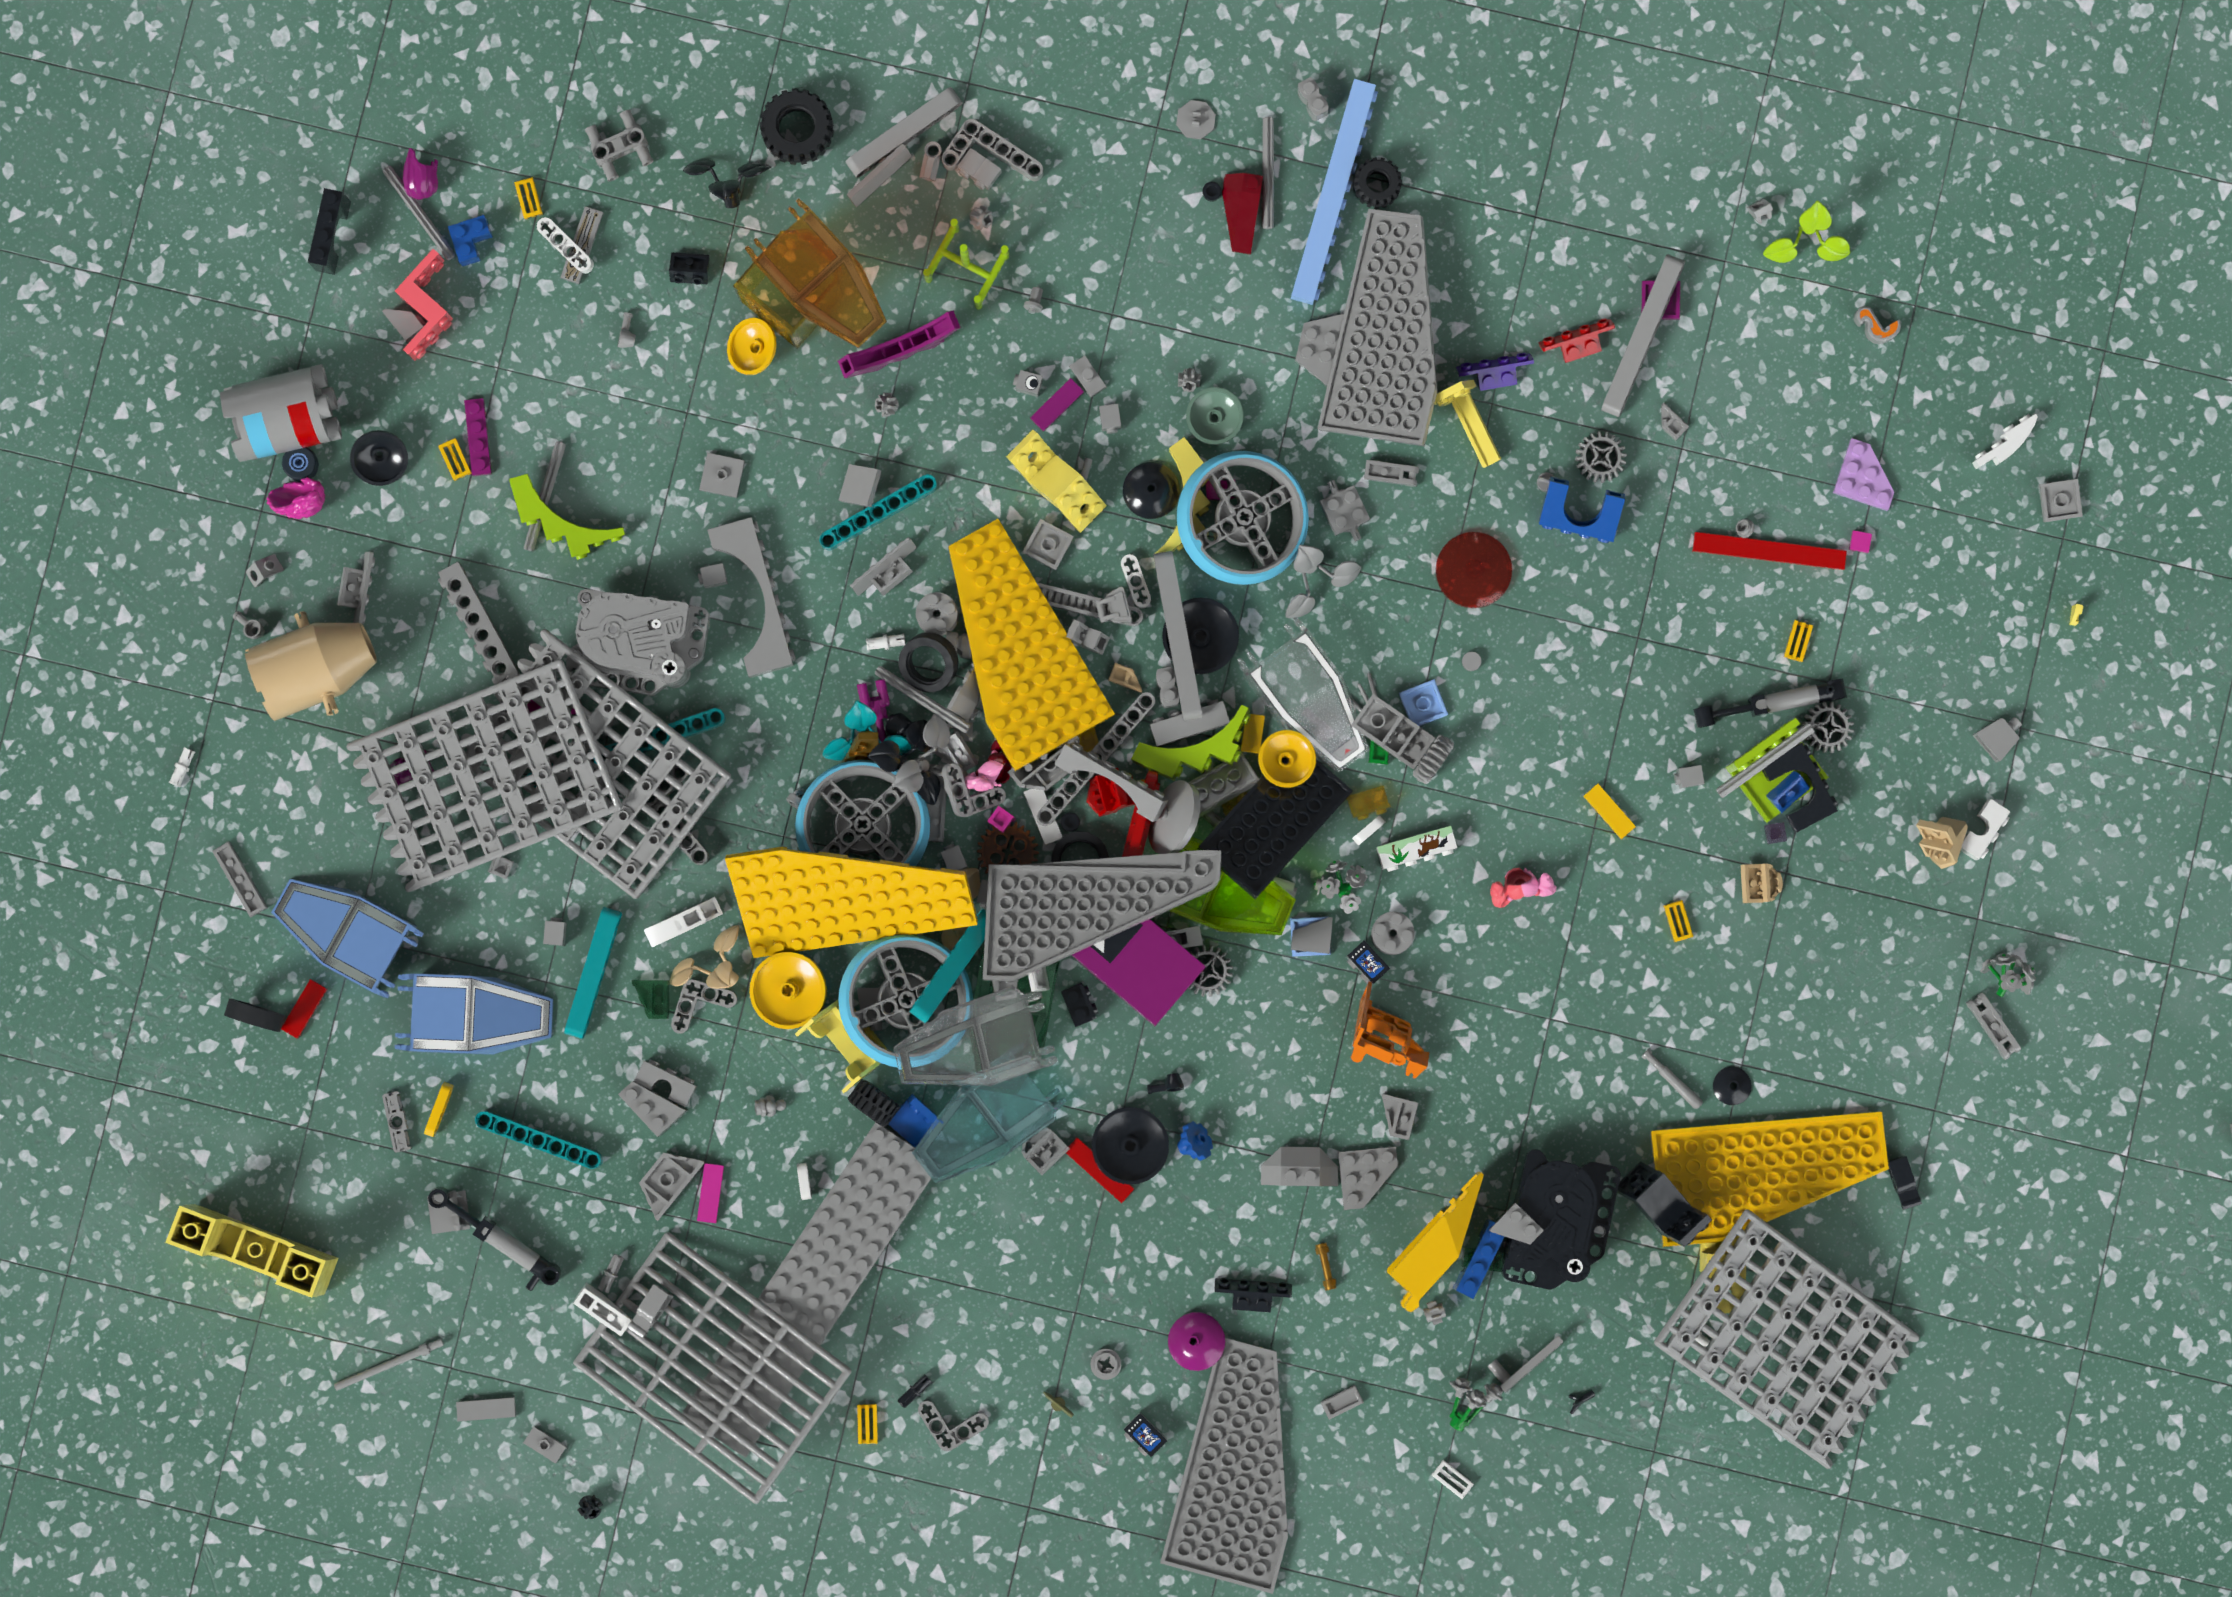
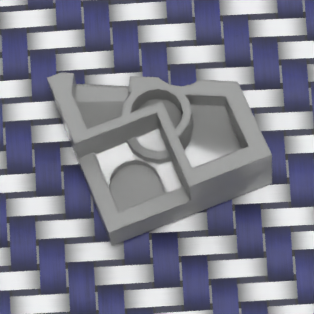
[1291,917,1333,954]

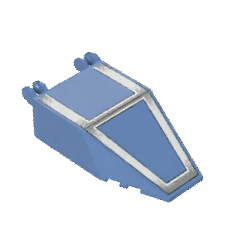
[395,974,553,1055]

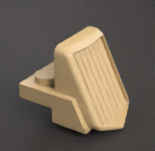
[1916,817,1968,869]

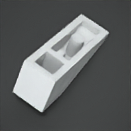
[573,1282,632,1336]

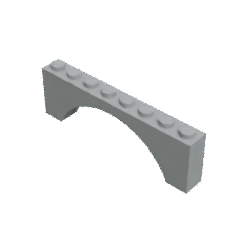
[707,517,796,678]

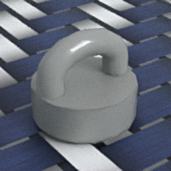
[1537,472,1554,492]
[786,789,804,809]

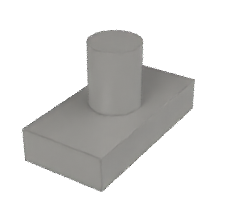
[1069,356,1106,398]

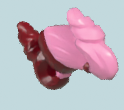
[964,740,1012,791]

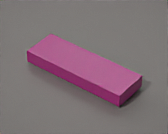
[697,1163,724,1223]

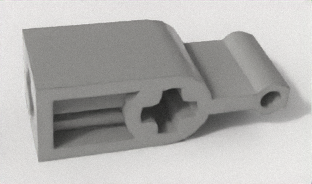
[627,1284,674,1338]

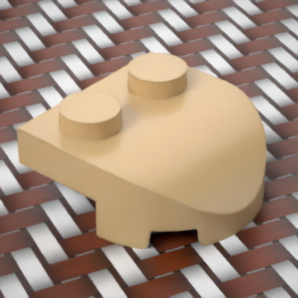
[1740,864,1783,903]

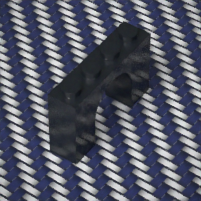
[308,188,351,275]
[1762,743,1838,833]

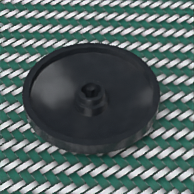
[1162,598,1239,675]
[1092,1107,1169,1185]

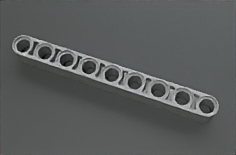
[1601,254,1685,417]
[1153,551,1203,721]
[1037,692,1155,826]

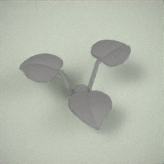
[1285,545,1361,618]
[892,714,970,800]

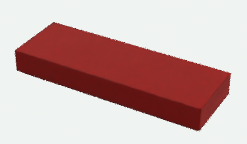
[281,979,328,1039]

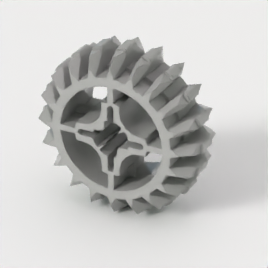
[1575,431,1627,483]
[1802,702,1854,753]
[1413,735,1454,784]
[1188,945,1233,997]

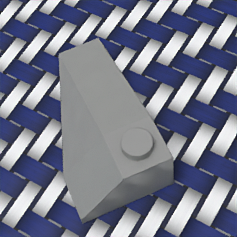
[947,663,980,722]

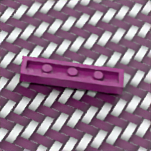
[464,398,492,476]

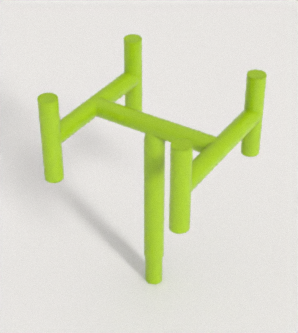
[923,218,1009,310]

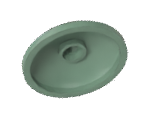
[1186,387,1243,445]

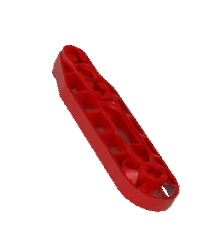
[1122,770,1160,857]

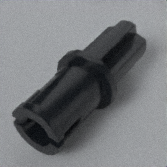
[898,1374,932,1408]

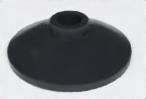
[1713,1067,1752,1105]

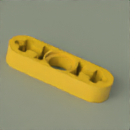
[424,1081,454,1137]

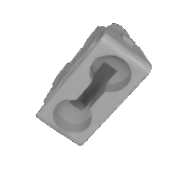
[1095,586,1133,624]

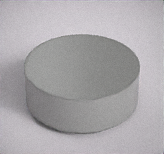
[1462,652,1481,671]

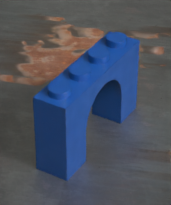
[1539,476,1625,543]
[1453,1219,1505,1299]

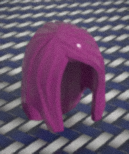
[403,148,438,200]

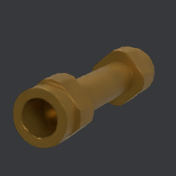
[1315,1243,1337,1291]

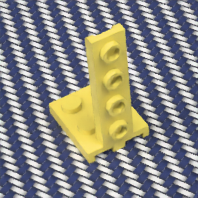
[1434,380,1501,468]

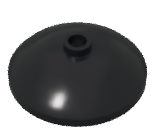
[350,430,408,486]
[1123,462,1180,519]

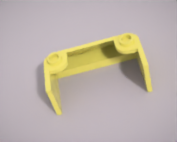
[795,1000,888,1093]

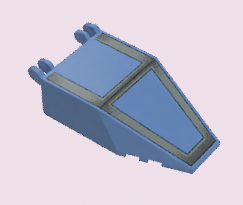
[271,879,424,998]

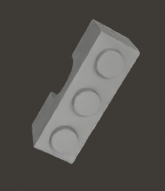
[634,1059,697,1107]

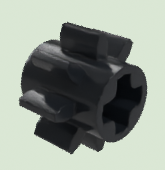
[577,1495,603,1520]

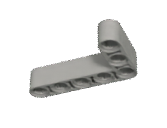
[942,119,1043,181]
[646,765,709,865]

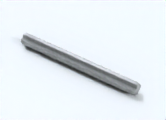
[1263,117,1274,229]
[383,166,455,261]
[524,441,566,551]
[875,666,971,733]
[1716,723,1814,798]

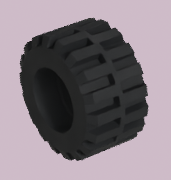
[1353,157,1402,209]
[848,1079,900,1127]

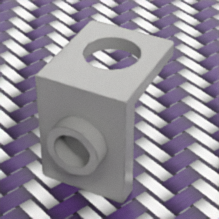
[246,554,284,588]

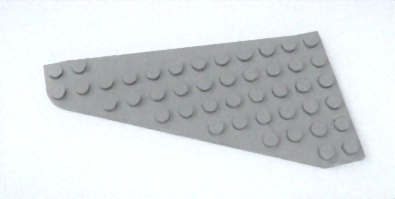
[983,850,1222,981]

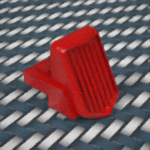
[1087,768,1135,817]

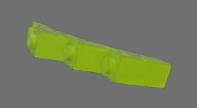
[509,474,625,560]
[1131,705,1251,781]

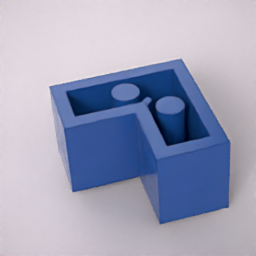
[448,215,493,267]

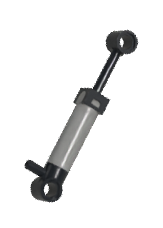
[1693,678,1847,728]
[428,1187,561,1291]

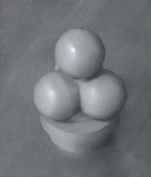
[755,1095,786,1117]

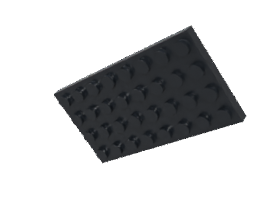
[1197,757,1353,899]

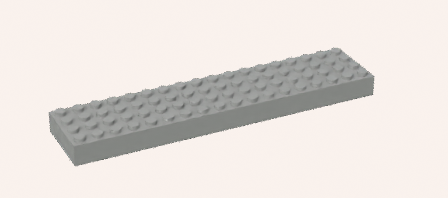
[682,1122,941,1458]

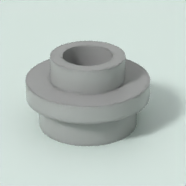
[1736,519,1754,538]

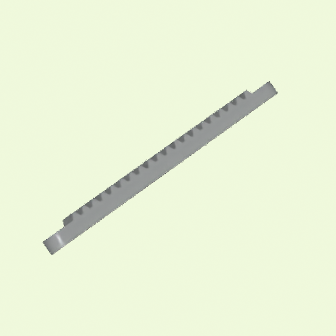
[1036,582,1143,627]

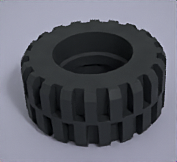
[760,88,834,165]

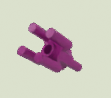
[857,679,890,742]

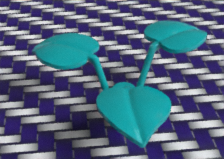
[822,700,912,761]

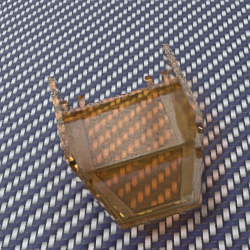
[745,198,887,348]

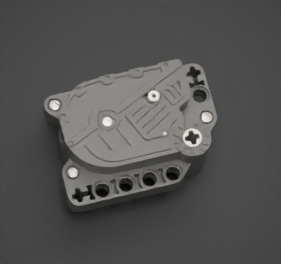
[566,589,710,696]

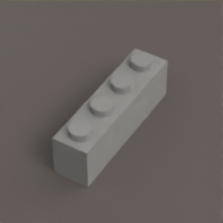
[1150,699,1230,747]

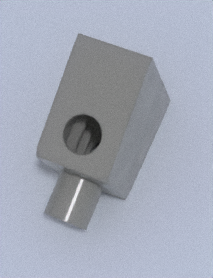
[1973,717,2022,763]
[857,988,892,1031]

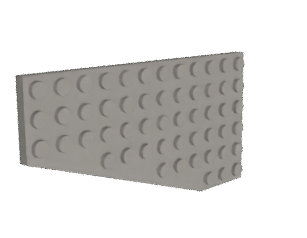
[1317,209,1437,447]
[1160,1338,1288,1594]

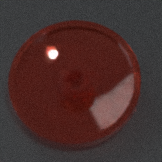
[1435,532,1512,609]

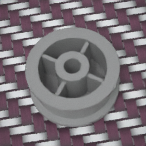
[916,592,959,636]
[1371,912,1414,955]

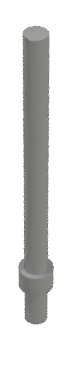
[334,1339,444,1391]

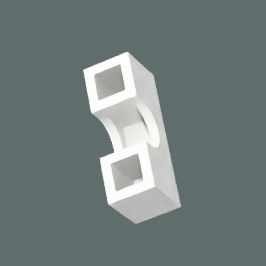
[1961,799,2010,860]

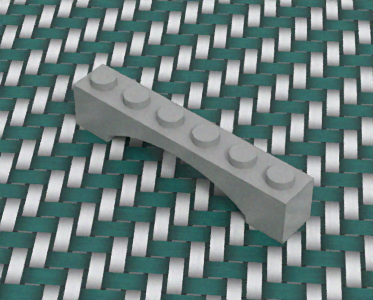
[1055,742,1168,822]

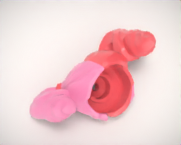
[1490,868,1557,908]

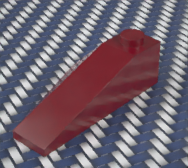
[1222,173,1263,255]

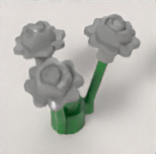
[1449,1377,1503,1431]

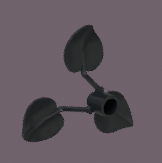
[683,159,772,208]
[868,719,941,805]

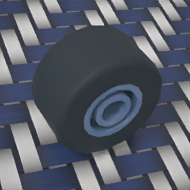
[282,448,319,482]

